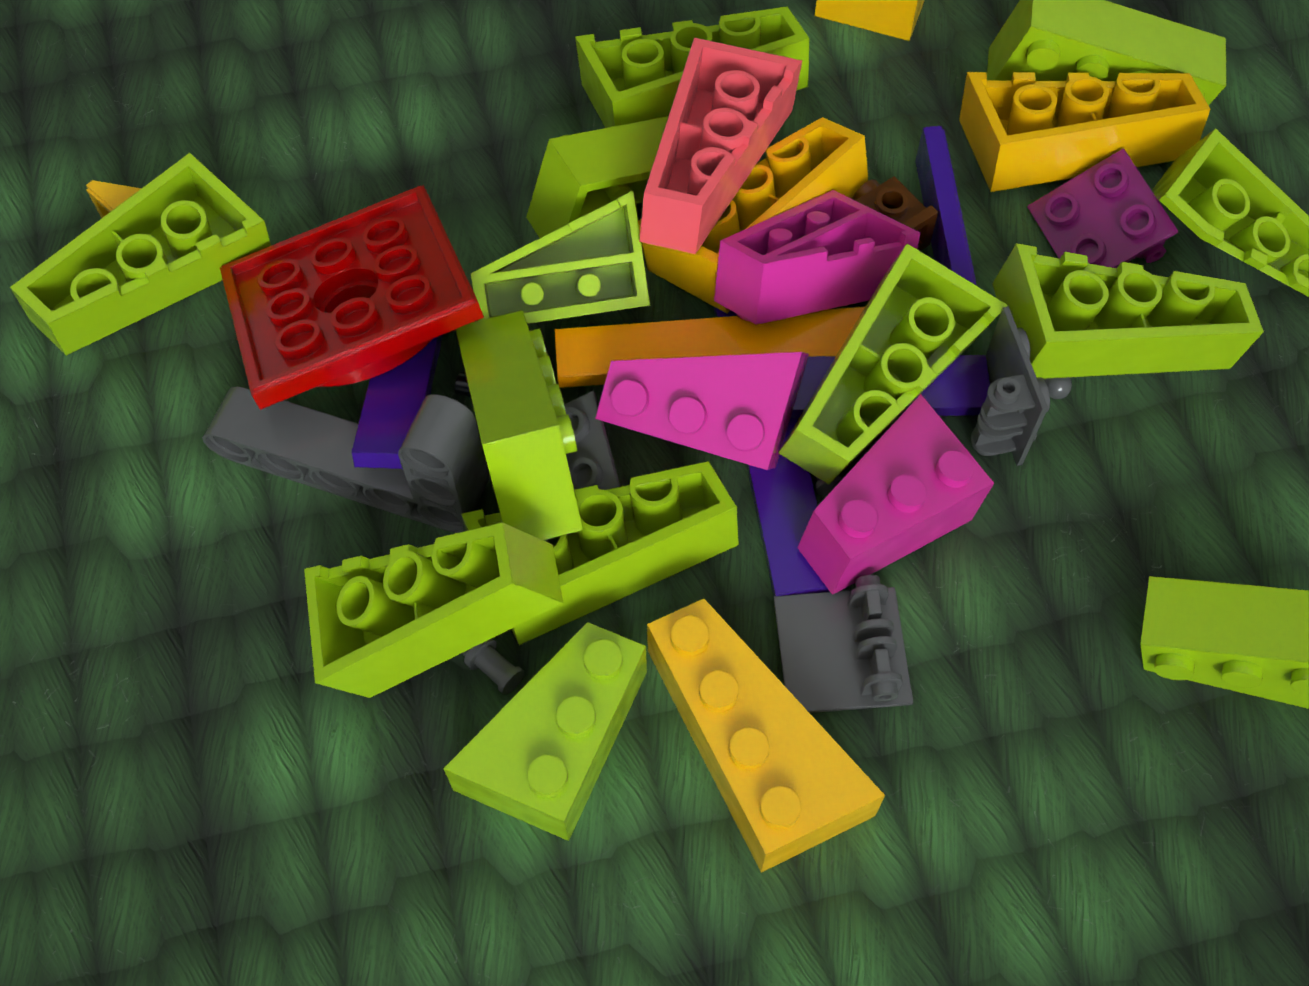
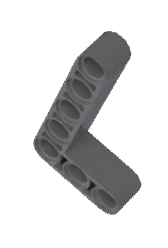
[202,387,489,533]

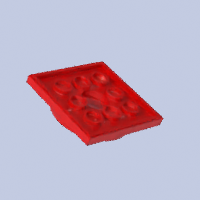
[220,185,484,410]

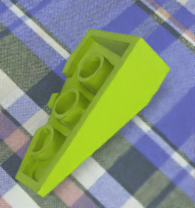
[1152,128,1309,297]

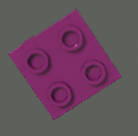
[1027,148,1179,268]

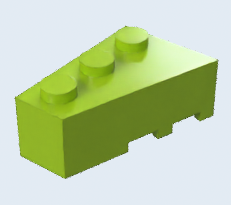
[526,116,669,238]
[471,191,650,324]
[1140,576,1309,709]
[443,622,647,841]

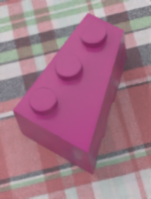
[714,190,920,325]
[595,352,809,470]
[797,394,994,595]

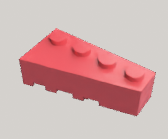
[639,37,802,254]

